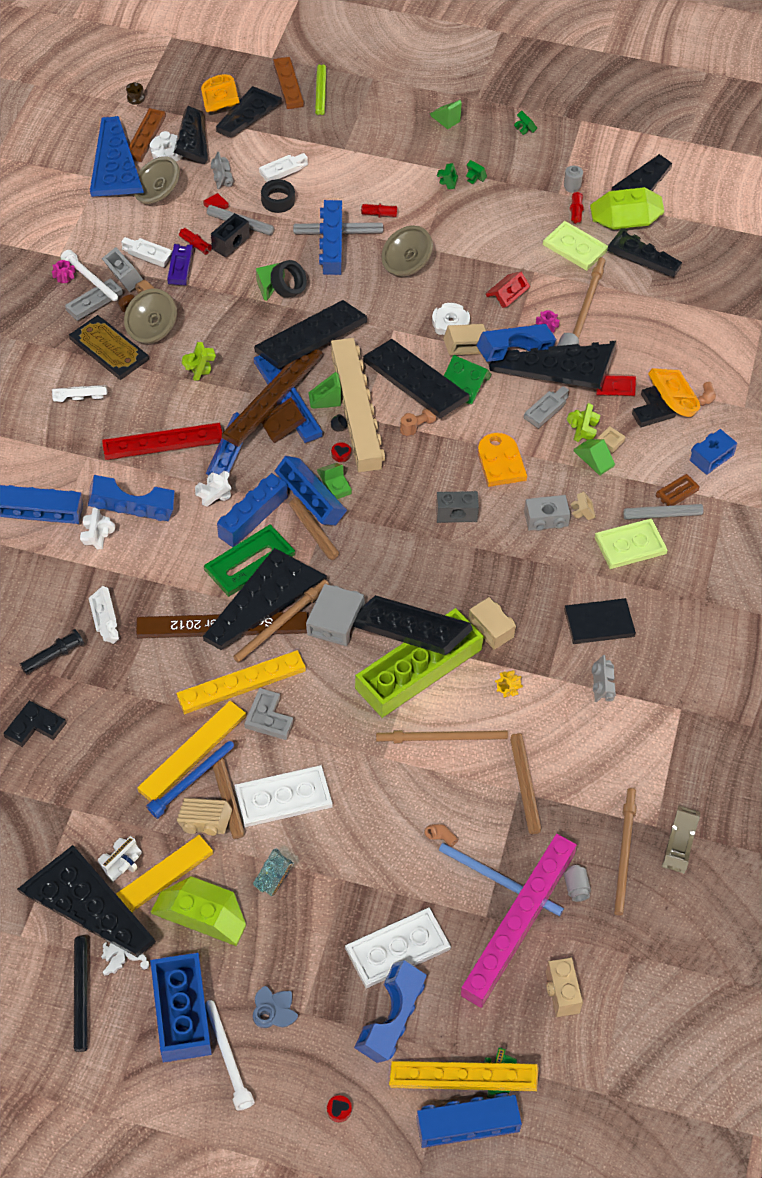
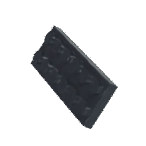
[254,300,367,369]
[363,339,469,418]
[352,595,473,655]

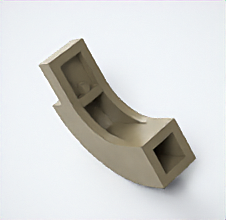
[662,805,700,873]

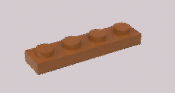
[273,57,304,109]

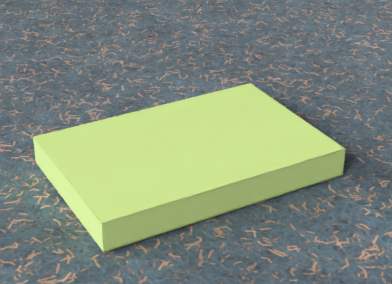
[543,221,608,271]
[594,518,668,569]

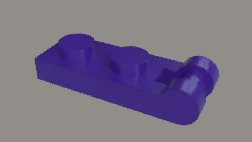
[167,244,193,285]

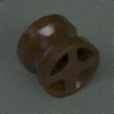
[126,82,144,105]

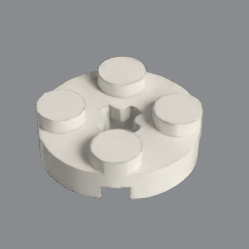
[150,131,184,162]
[432,303,470,335]

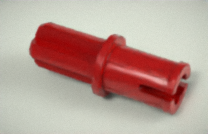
[570,192,584,224]
[361,203,397,218]
[179,228,212,255]

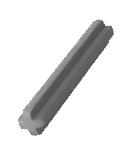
[207,205,274,236]
[623,504,703,519]

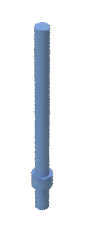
[439,843,564,917]

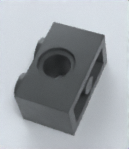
[436,491,479,523]

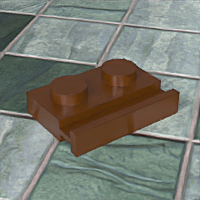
[261,397,306,443]

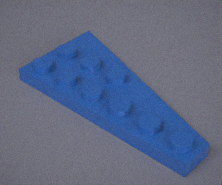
[90,116,144,197]

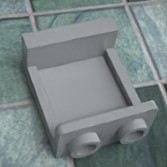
[306,584,365,646]

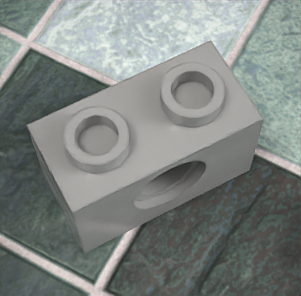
[102,247,143,292]
[524,495,570,531]

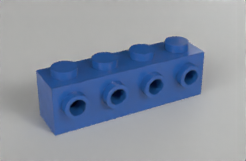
[319,200,342,275]
[274,456,347,526]
[217,473,287,547]
[0,485,83,524]
[416,1093,522,1148]

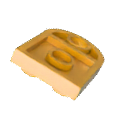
[201,74,240,112]
[648,368,700,417]
[478,433,527,487]

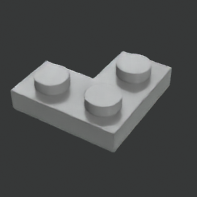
[244,688,293,740]

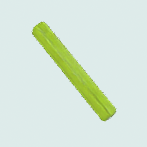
[315,64,326,115]

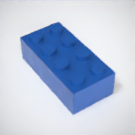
[150,953,212,1063]

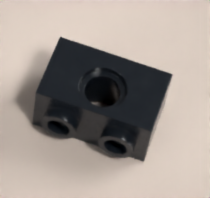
[211,213,250,258]

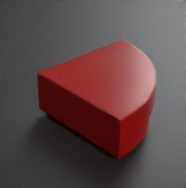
[203,193,229,209]

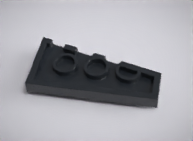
[216,86,282,138]
[173,106,208,165]
[611,154,672,191]
[607,228,682,277]

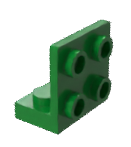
[444,355,492,405]

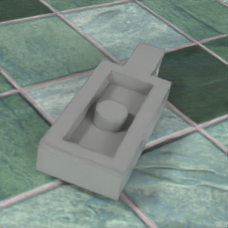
[524,386,569,429]

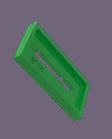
[204,524,295,597]

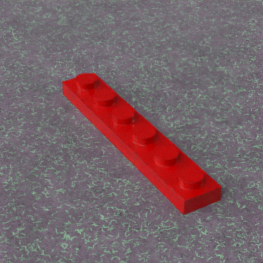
[102,422,222,460]

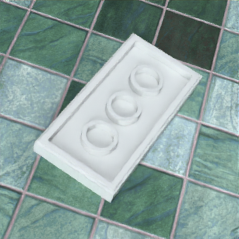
[234,765,332,828]
[345,908,451,989]

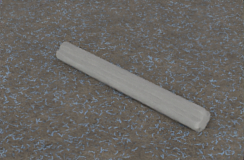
[293,223,383,234]

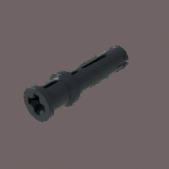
[19,629,84,675]

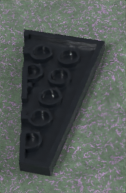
[489,340,617,389]
[203,548,327,650]
[17,845,156,958]

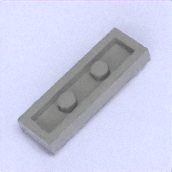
[65,278,123,321]

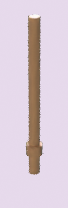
[573,257,606,339]
[233,579,329,663]
[376,730,508,744]
[614,788,637,916]

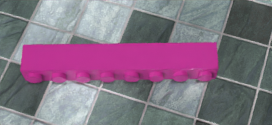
[461,833,577,1008]

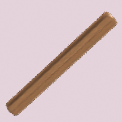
[510,733,541,835]

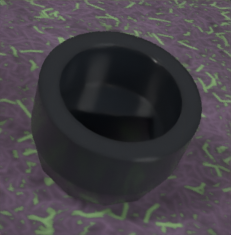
[330,414,347,432]

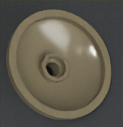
[134,156,180,204]
[381,225,433,276]
[124,289,177,344]

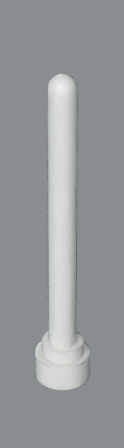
[61,250,118,301]
[205,1000,255,1110]

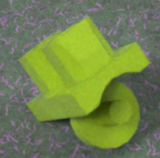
[181,342,216,381]
[567,403,600,442]

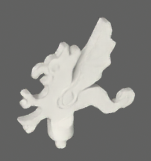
[101,942,149,976]

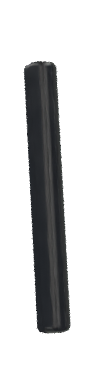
[73,936,87,1052]

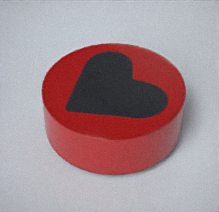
[331,442,351,462]
[327,1095,352,1123]

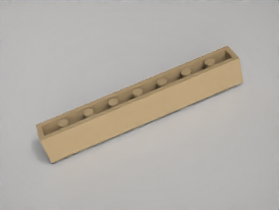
[331,338,385,472]

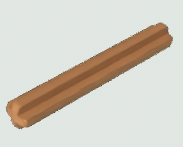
[289,497,339,560]
[213,758,244,839]

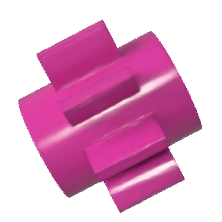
[52,260,75,283]
[536,310,560,333]

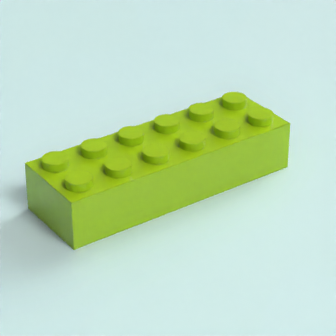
[355,608,483,718]

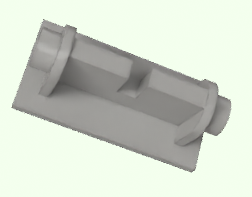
[211,152,233,189]
[591,655,616,702]

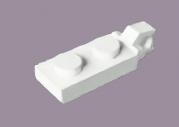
[259,153,308,182]
[121,237,172,267]
[52,385,108,402]
[89,586,119,644]

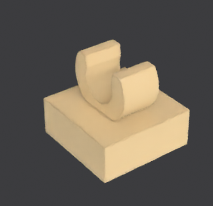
[598,426,625,453]
[571,492,596,520]

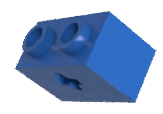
[690,429,737,475]

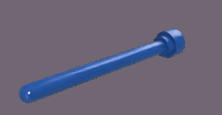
[146,741,234,819]

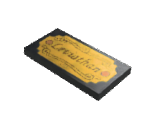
[69,315,149,380]

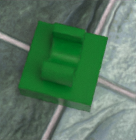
[514,110,538,135]
[466,160,487,185]
[436,163,458,189]

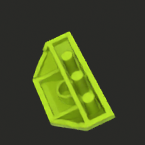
[590,187,664,229]
[151,876,246,946]

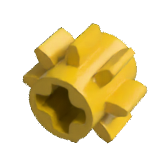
[495,670,523,698]

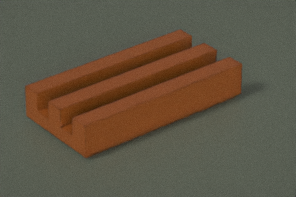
[656,474,700,506]

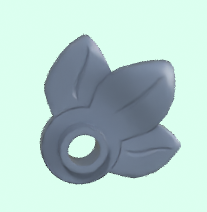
[253,986,298,1028]

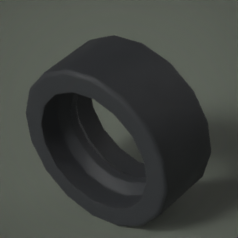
[261,179,295,213]
[271,260,307,298]

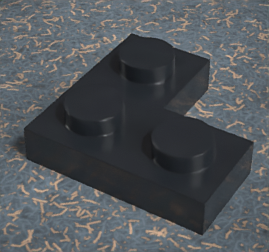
[632,386,676,428]
[3,700,66,747]

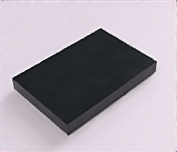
[564,598,636,644]

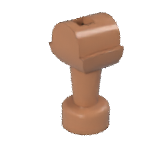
[400,409,436,436]

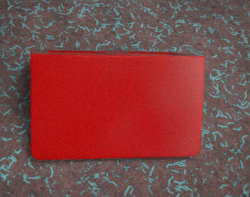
[485,271,530,308]
[596,374,636,396]

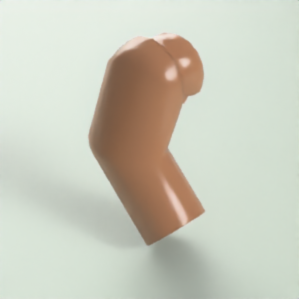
[698,382,716,406]
[424,824,459,847]

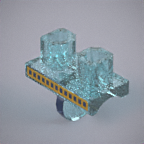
[253,848,293,896]

